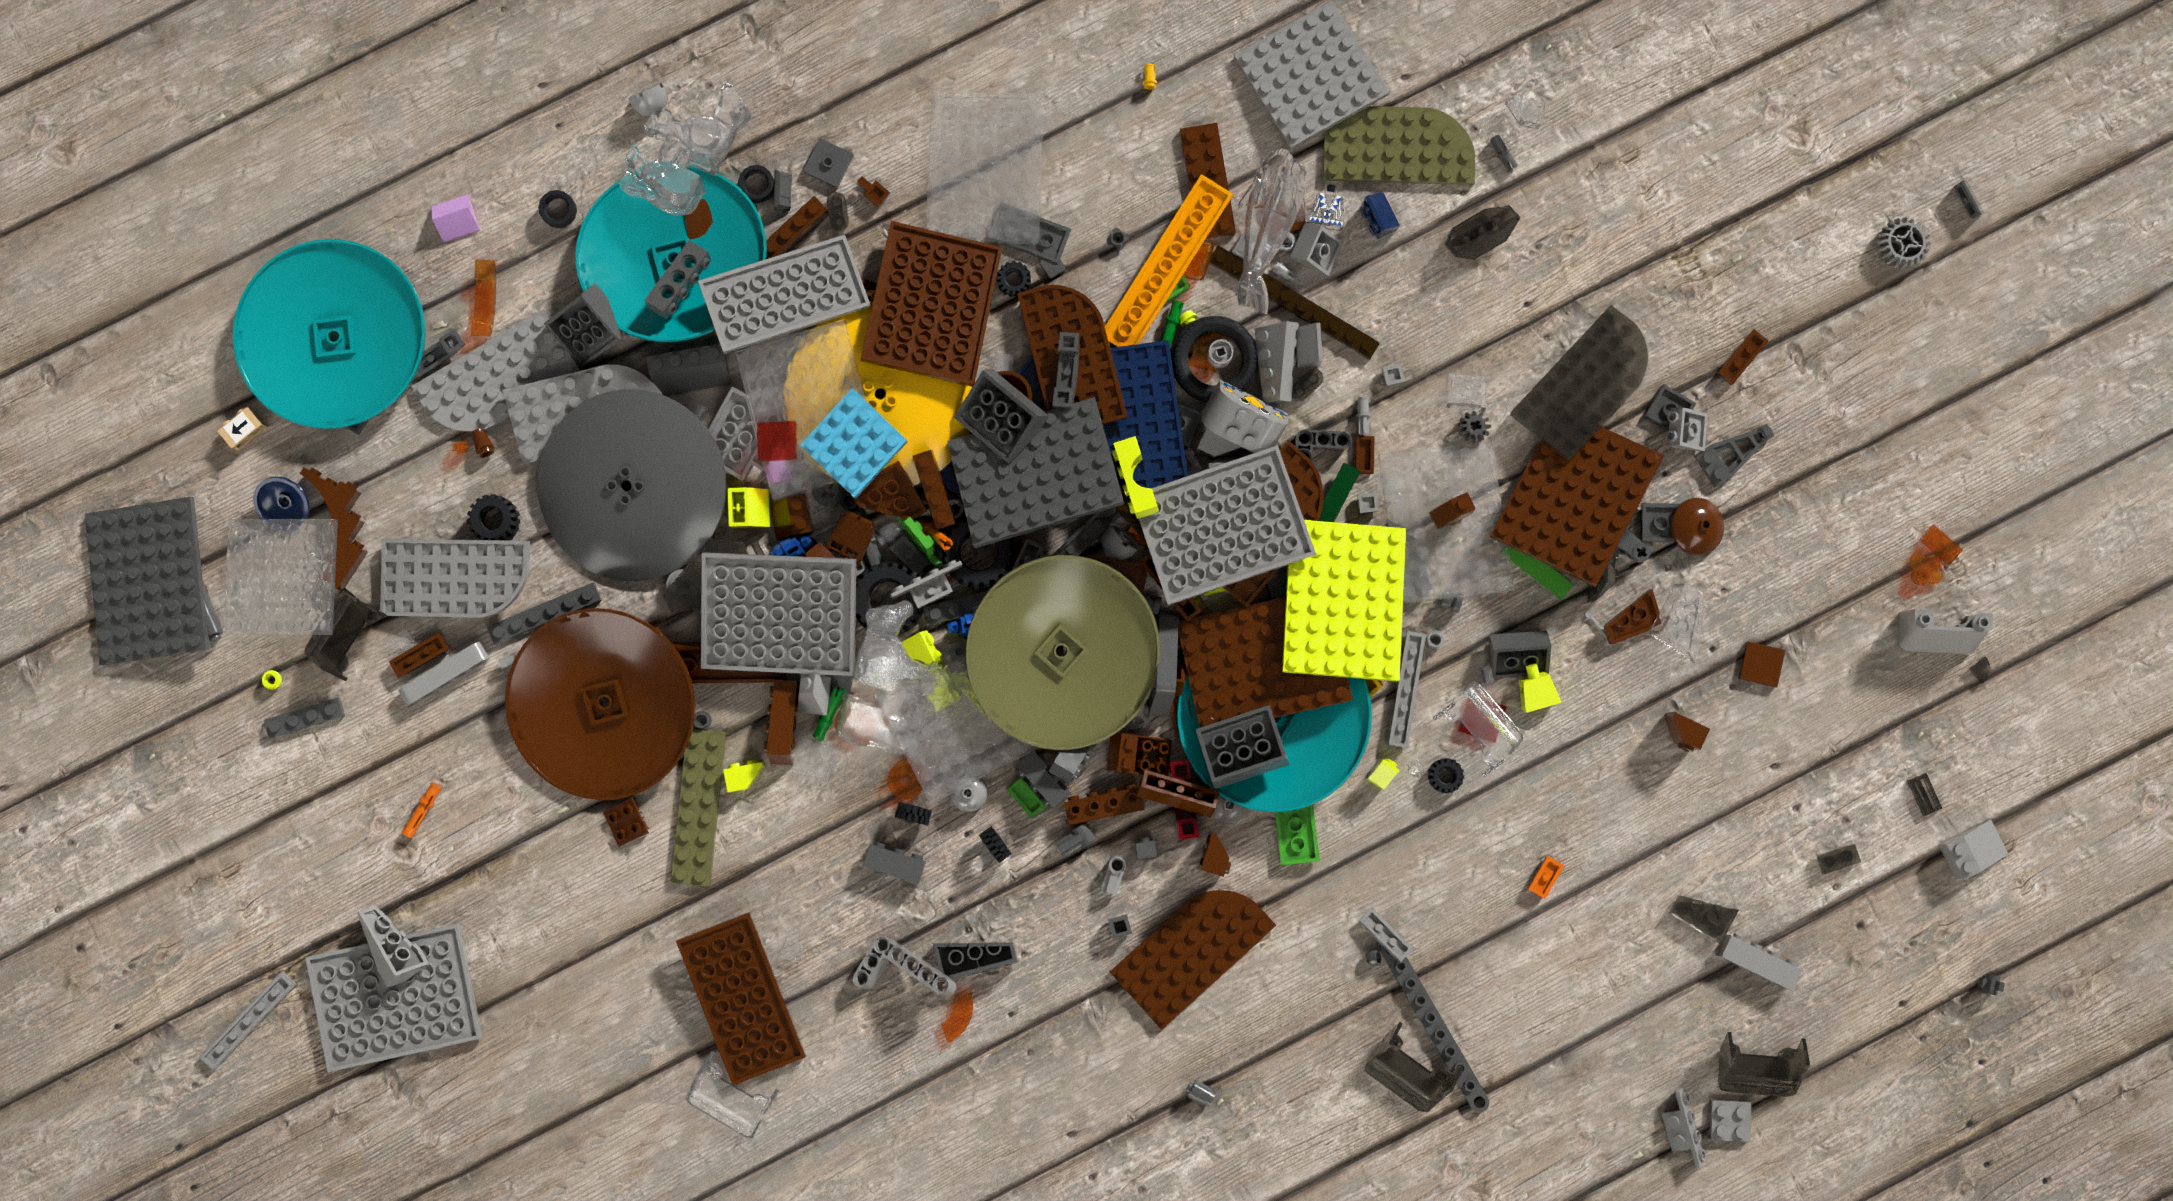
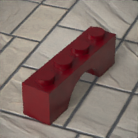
[1169,760,1199,839]

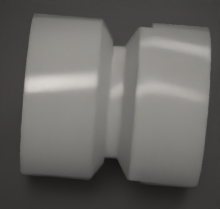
[1207,339,1234,369]

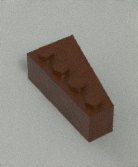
[764,680,799,766]

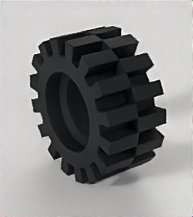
[997,261,1031,298]
[1428,758,1465,793]
[895,802,932,826]
[979,826,1012,863]

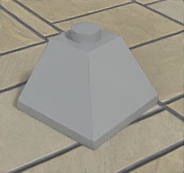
[797,674,832,715]

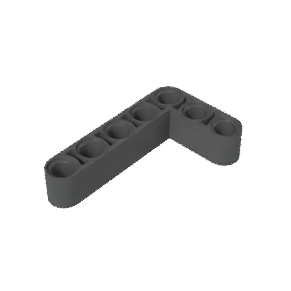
[1294,429,1351,461]
[1148,612,1178,716]

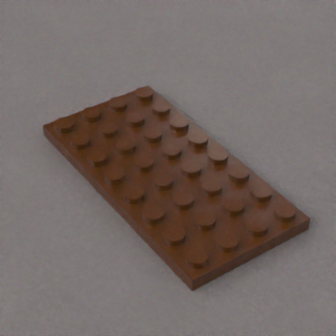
[676,912,806,1085]

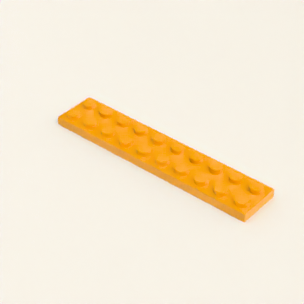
[1105,174,1234,347]

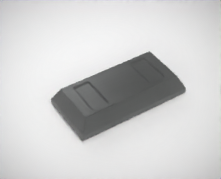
[773,170,792,211]

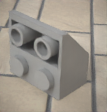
[1196,428,1241,461]

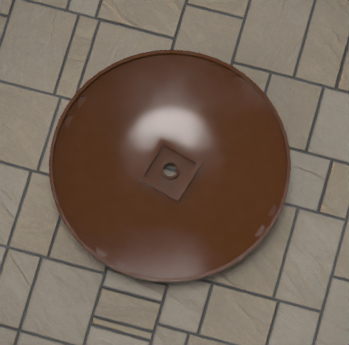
[505,608,696,800]

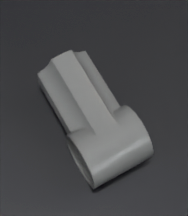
[1101,855,1126,895]

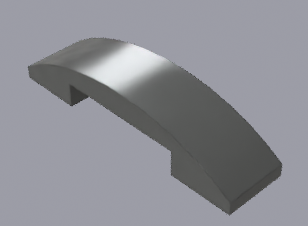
[411,328,465,383]
[1053,332,1080,408]

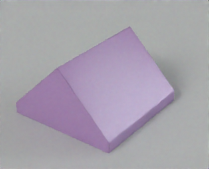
[432,194,480,243]

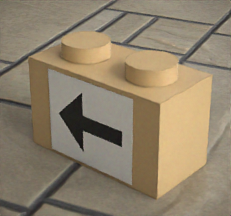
[218,407,268,451]

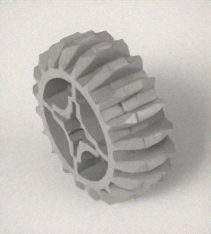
[1877,217,1931,269]

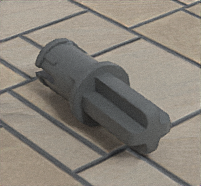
[1490,135,1518,172]

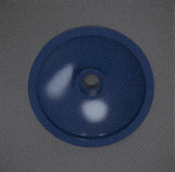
[253,476,310,531]

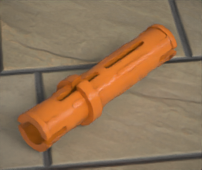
[918,517,953,550]
[401,782,442,838]

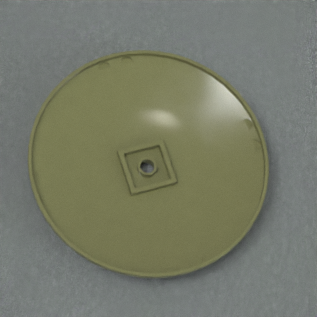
[966,555,1160,750]

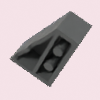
[1015,749,1071,808]

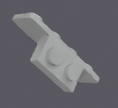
[890,560,962,609]
[1662,1087,1706,1168]

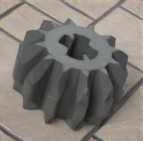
[1458,410,1491,443]

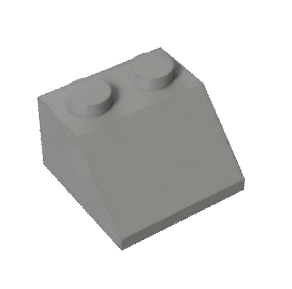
[1290,223,1343,276]
[1293,323,1323,369]

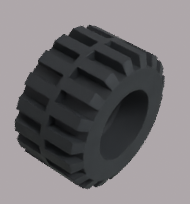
[467,494,520,541]

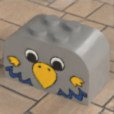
[1202,380,1288,453]

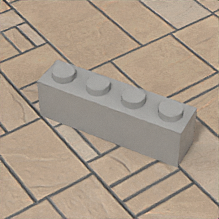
[1717,933,1802,991]

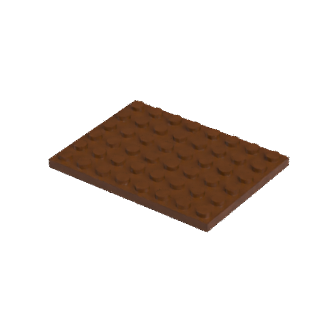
[860,221,1002,387]
[1490,408,1664,587]
[1178,597,1353,728]

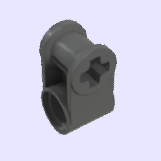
[1616,529,1650,563]

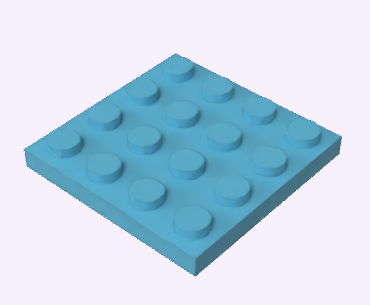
[800,388,908,498]

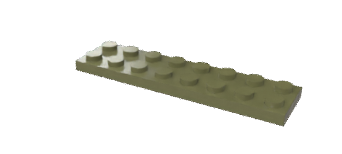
[671,729,727,887]

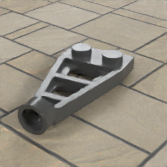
[1694,424,1774,488]

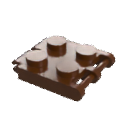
[826,510,875,565]

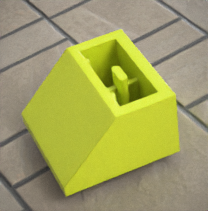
[728,488,770,529]

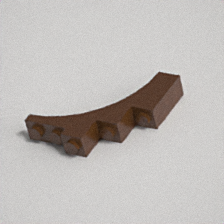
[300,467,368,590]

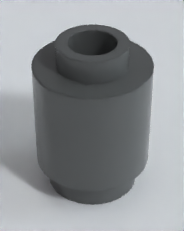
[1185,1080,1216,1106]

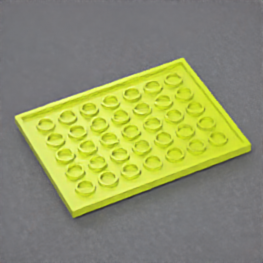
[1282,520,1406,681]

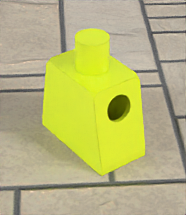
[1519,664,1561,713]

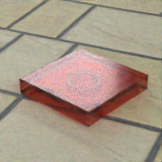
[757,421,797,462]

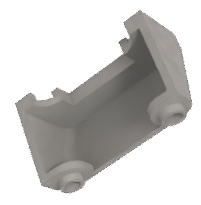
[1898,609,1993,654]

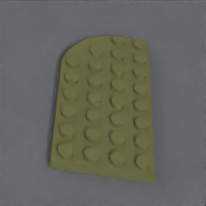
[1323,106,1475,185]

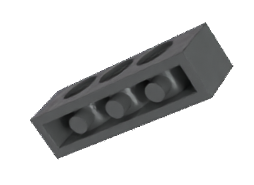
[644,240,711,319]

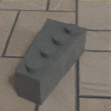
[932,942,1019,980]

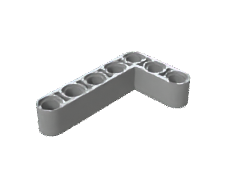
[853,936,956,996]

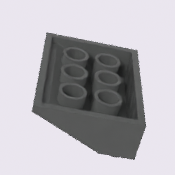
[544,283,622,368]
[954,370,1049,463]
[1195,705,1290,789]

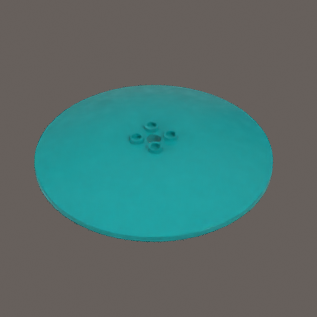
[575,164,767,342]
[233,239,426,429]
[1178,673,1372,812]

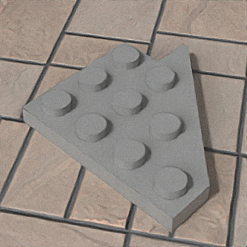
[708,386,769,481]

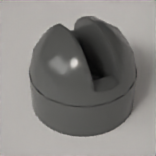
[1365,950,1381,966]

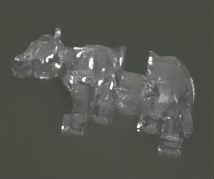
[619,83,752,216]
[837,600,942,756]

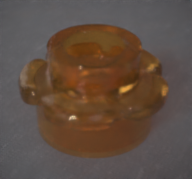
[452,440,471,454]

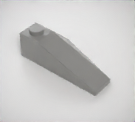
[357,906,429,988]

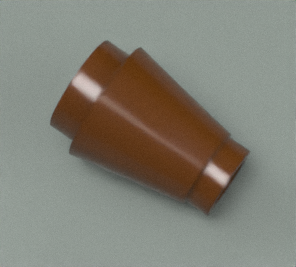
[472,428,495,458]

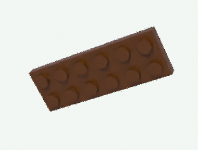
[1180,123,1236,239]

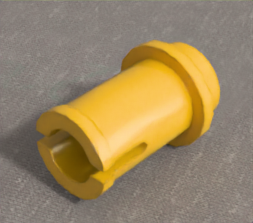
[1142,64,1157,89]

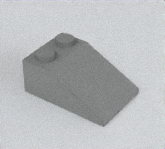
[1938,819,2008,880]

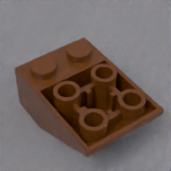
[1106,733,1172,776]

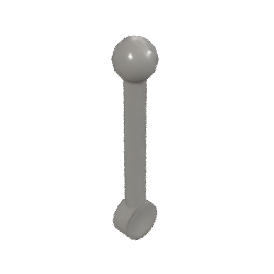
[1584,611,1609,644]

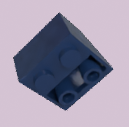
[1360,192,1400,240]

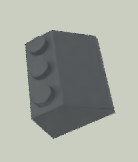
[1488,630,1552,678]

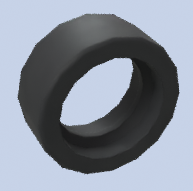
[738,165,774,203]
[538,190,577,228]

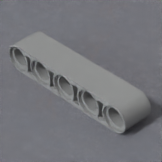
[398,642,490,707]

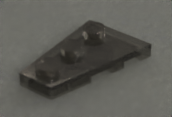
[1669,896,1739,944]

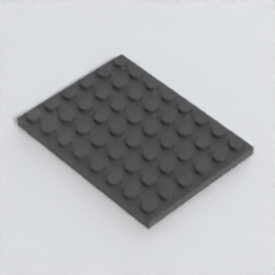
[947,397,1124,548]
[85,497,210,665]

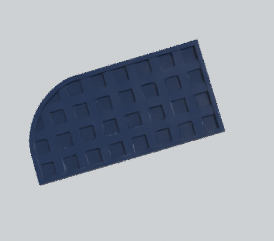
[1103,340,1188,488]

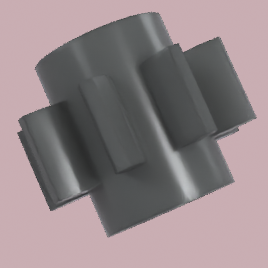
[1978,973,2005,996]

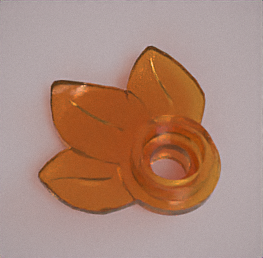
[1910,551,1944,585]

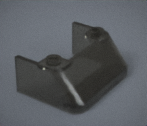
[304,588,387,681]
[1365,1022,1464,1112]
[1718,1032,1810,1097]

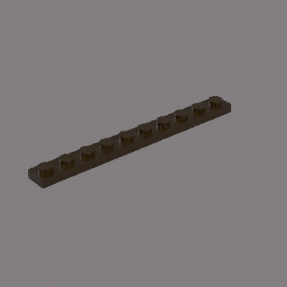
[1208,245,1380,360]

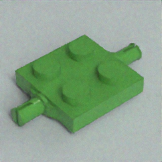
[897,517,942,568]

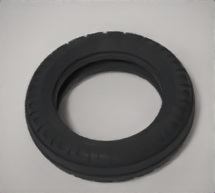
[1171,316,1258,402]

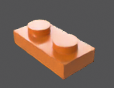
[1527,855,1564,899]

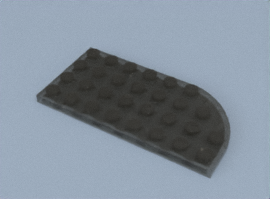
[1510,305,1648,462]

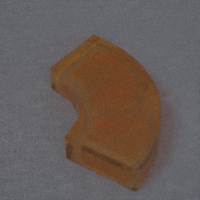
[941,992,974,1042]

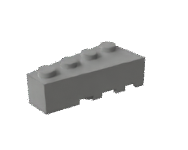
[1254,321,1299,405]

